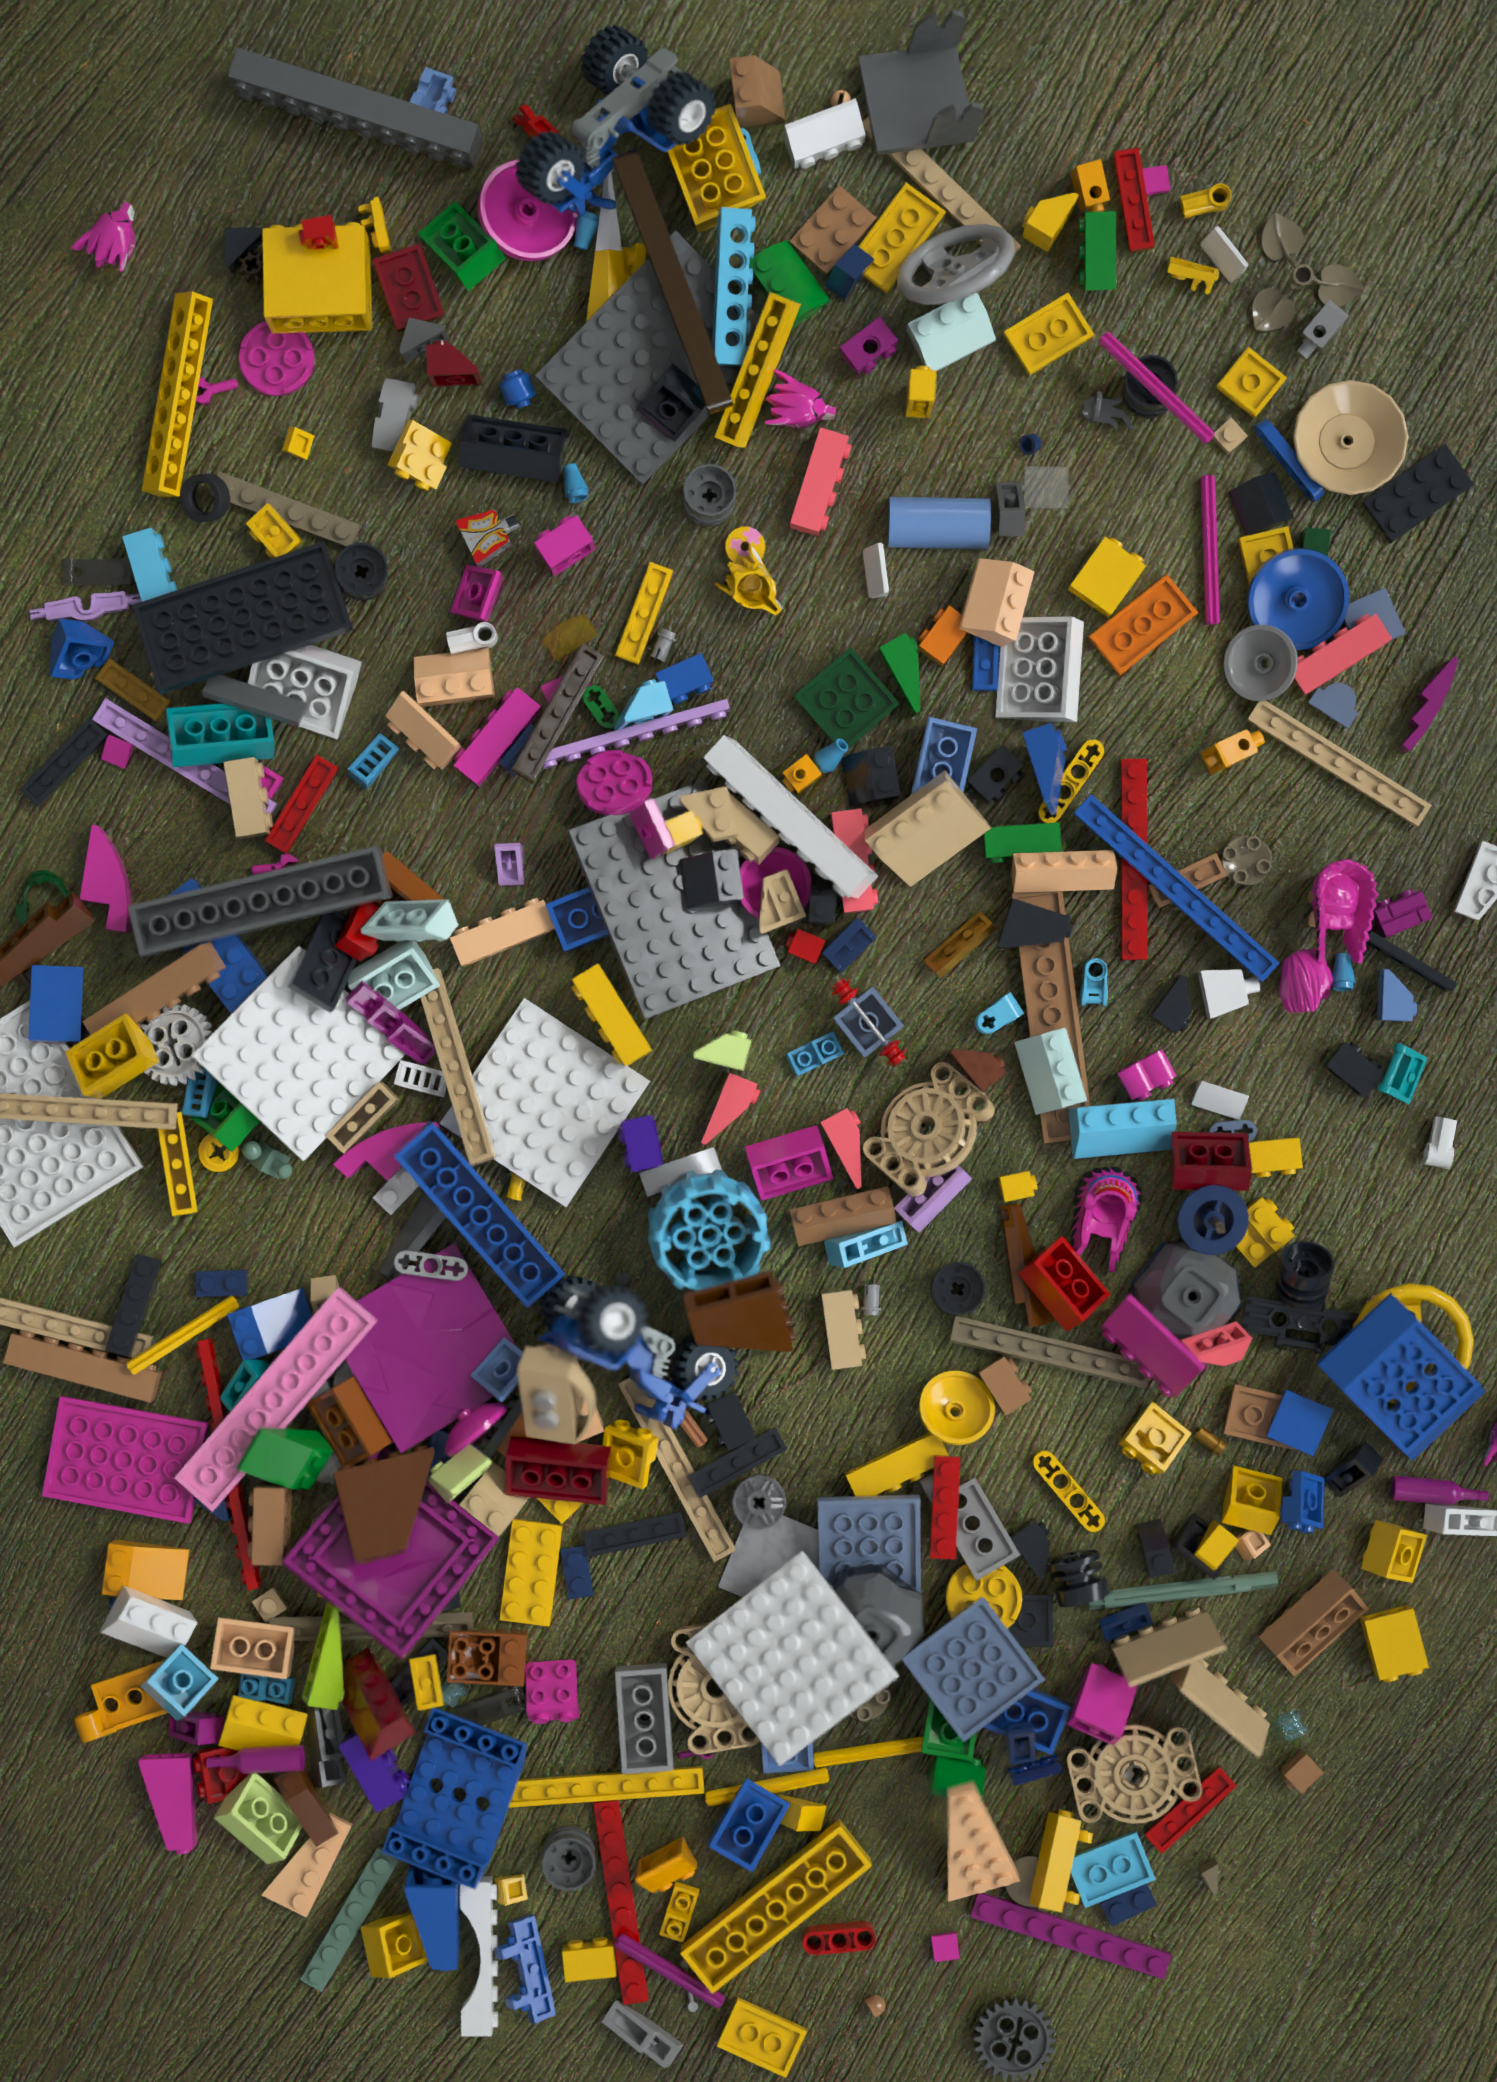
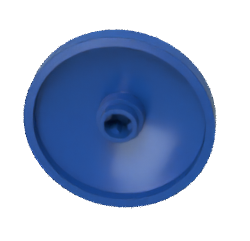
[1247,548,1349,650]

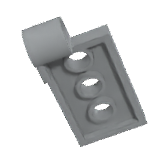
[919,1472,1020,1581]

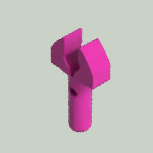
[196,377,238,405]
[251,854,300,875]

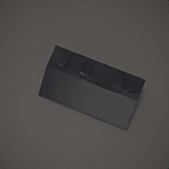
[459,414,568,482]

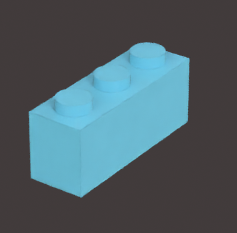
[122,528,178,602]

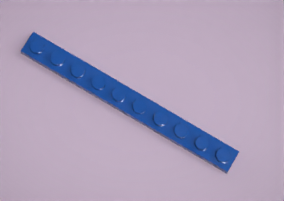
[1073,794,1279,982]

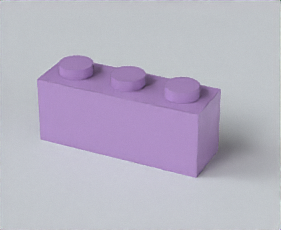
[894,1165,972,1233]

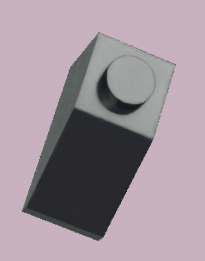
[1149,975,1191,1034]
[1324,1441,1383,1497]
[1009,1518,1050,1580]
[1136,1519,1175,1578]

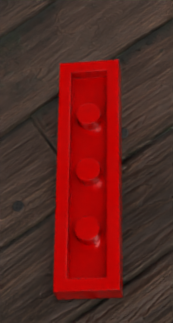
[1113,148,1155,253]
[265,754,339,854]
[929,1455,960,1559]
[1144,1765,1237,1854]

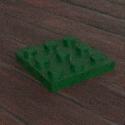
[794,647,900,749]

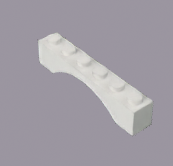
[460,1876,498,2036]

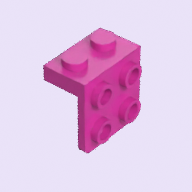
[526,1660,580,1724]

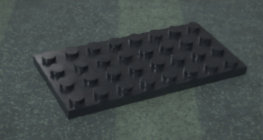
[132,541,354,695]

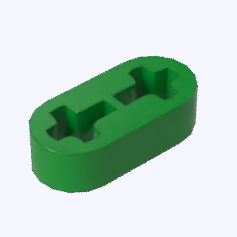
[583,685,620,730]

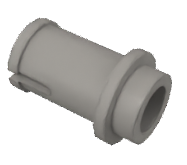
[650,628,676,662]
[861,1284,881,1315]

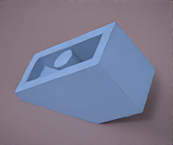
[1377,969,1417,1022]

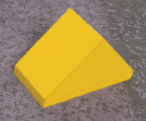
[1194,1520,1239,1570]
[777,1794,826,1831]

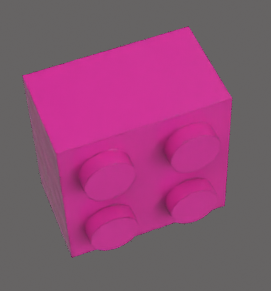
[534,515,596,577]

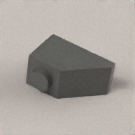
[996,482,1025,537]

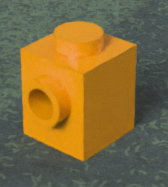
[782,754,822,795]

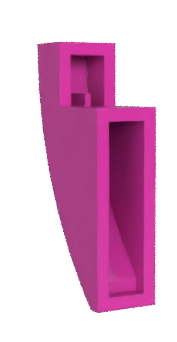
[80,825,132,934]
[333,1122,442,1181]

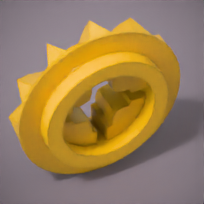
[198,1134,240,1172]

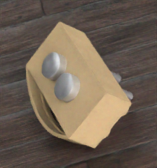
[518,1346,596,1444]

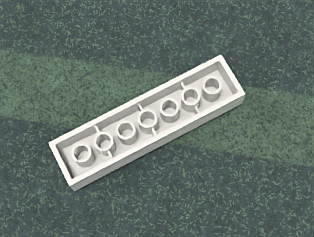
[703,735,878,898]

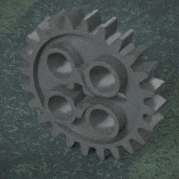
[973,1995,1056,2082]

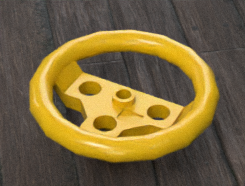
[1353,1283,1474,1403]

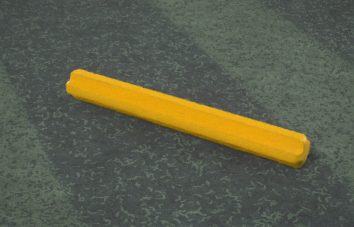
[126,1296,239,1375]
[813,1736,923,1768]
[705,1768,829,1806]

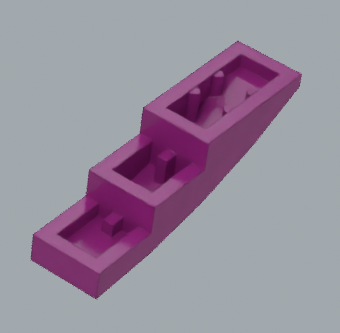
[1398,656,1459,754]
[345,981,437,1065]

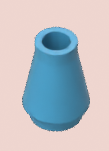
[573,211,600,251]
[562,463,589,503]
[813,739,848,773]
[1332,953,1356,991]

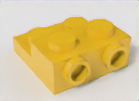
[388,419,452,491]
[1236,1197,1295,1268]
[1118,1401,1192,1475]
[603,1420,659,1489]

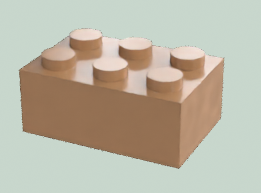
[248,1482,292,1566]

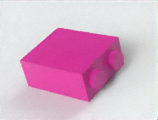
[1067,1663,1138,1745]

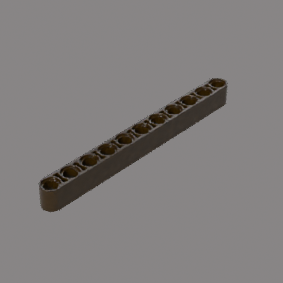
[612,148,734,415]

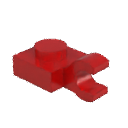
[512,104,559,138]

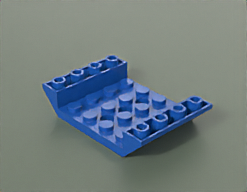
[1316,1292,1486,1461]
[382,1707,527,1890]

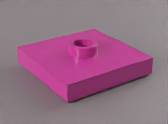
[629,799,674,860]

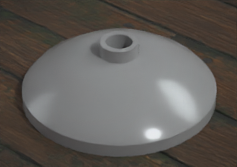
[1224,625,1298,701]

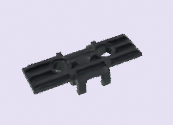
[1241,1296,1359,1354]

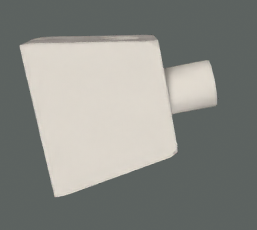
[1197,969,1260,1019]

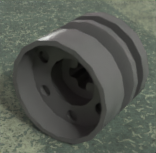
[682,464,737,527]
[542,1825,596,1891]

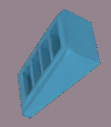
[347,733,399,790]
[182,1066,218,1118]

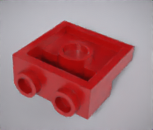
[193,1746,250,1804]

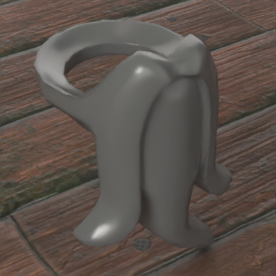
[1082,391,1135,431]

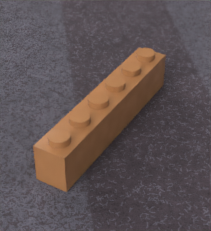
[82,942,226,1035]
[3,1330,163,1402]

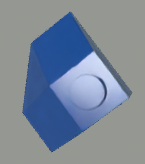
[50,618,114,679]

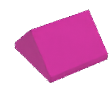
[450,565,503,623]

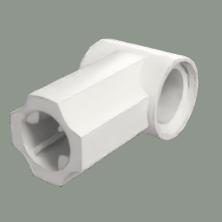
[446,622,498,655]
[1423,1116,1457,1169]

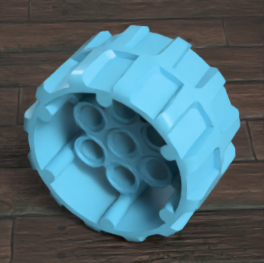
[647,1169,771,1291]

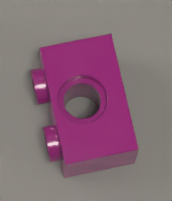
[839,317,898,377]

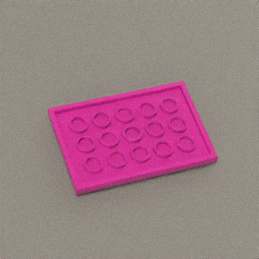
[42,1396,209,1524]

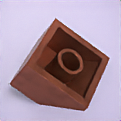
[948,1049,1006,1092]

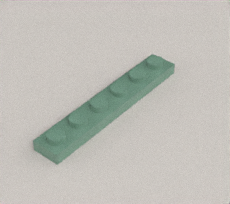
[300,1845,400,1992]

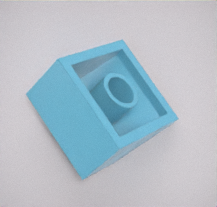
[613,679,673,731]
[140,1644,219,1721]

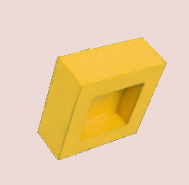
[282,426,314,460]

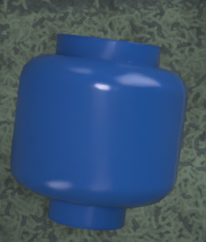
[499,369,536,409]

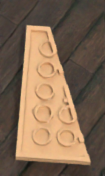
[947,1782,1020,1902]

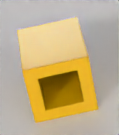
[998,1171,1038,1202]

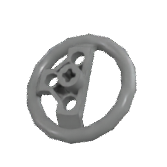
[897,224,1015,305]

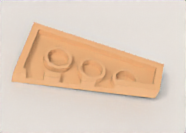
[262,1813,352,1918]

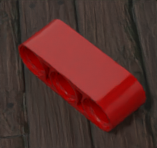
[802,1921,876,1955]

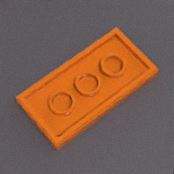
[1088,574,1198,676]

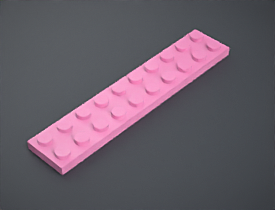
[175,1287,378,1511]

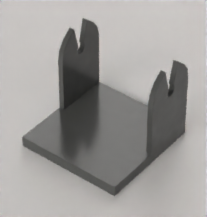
[857,9,984,155]

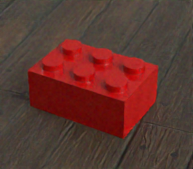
[1018,1236,1111,1332]

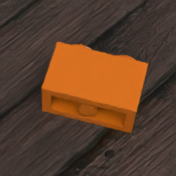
[918,605,968,667]

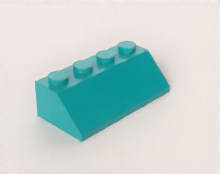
[166,704,274,767]

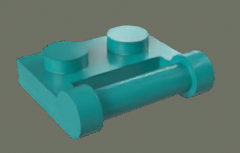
[1376,1042,1428,1104]

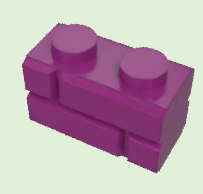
[1373,889,1433,938]

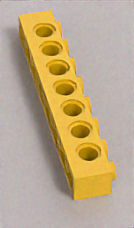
[142,291,213,497]

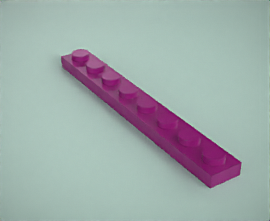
[970,1892,1171,1979]

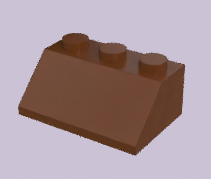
[372,851,444,908]
[306,1376,392,1466]

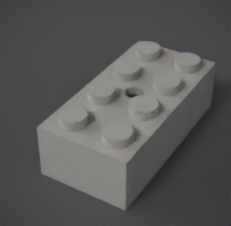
[615,1663,674,1774]

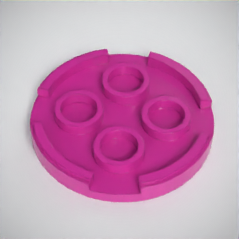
[239,321,315,396]
[576,750,653,815]

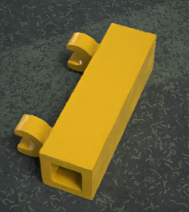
[1029,1809,1093,1912]

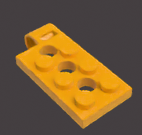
[74,1659,168,1743]

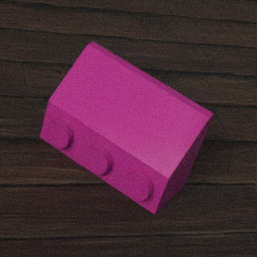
[745,1125,833,1201]

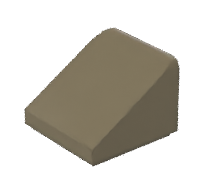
[1198,1859,1218,1895]

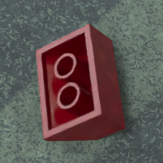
[1170,1131,1253,1191]

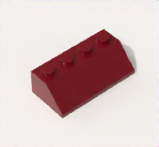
[506,1436,611,1505]
[342,1647,415,1761]

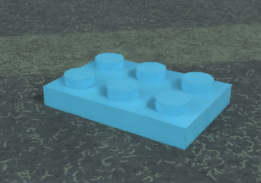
[1071,1830,1156,1908]

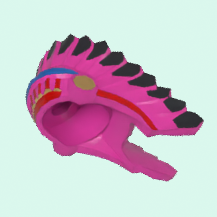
[1307,859,1379,963]
[1070,1167,1142,1273]

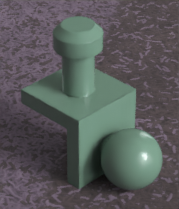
[242,1140,292,1179]

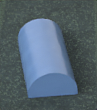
[888,496,991,550]
[910,717,977,796]

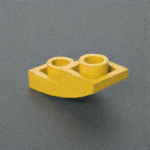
[659,1882,700,1943]

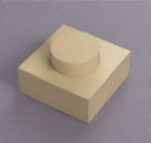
[1213,418,1248,454]
[252,1586,288,1623]

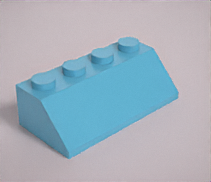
[1068,1099,1177,1159]

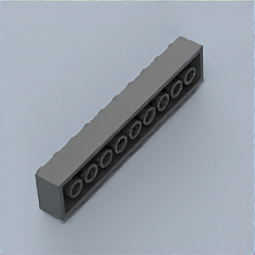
[228,47,483,169]
[128,846,393,957]

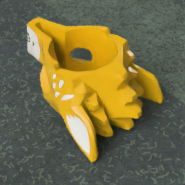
[714,544,783,616]

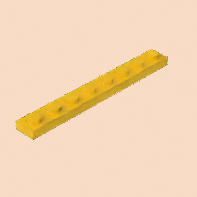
[509,1766,704,1808]

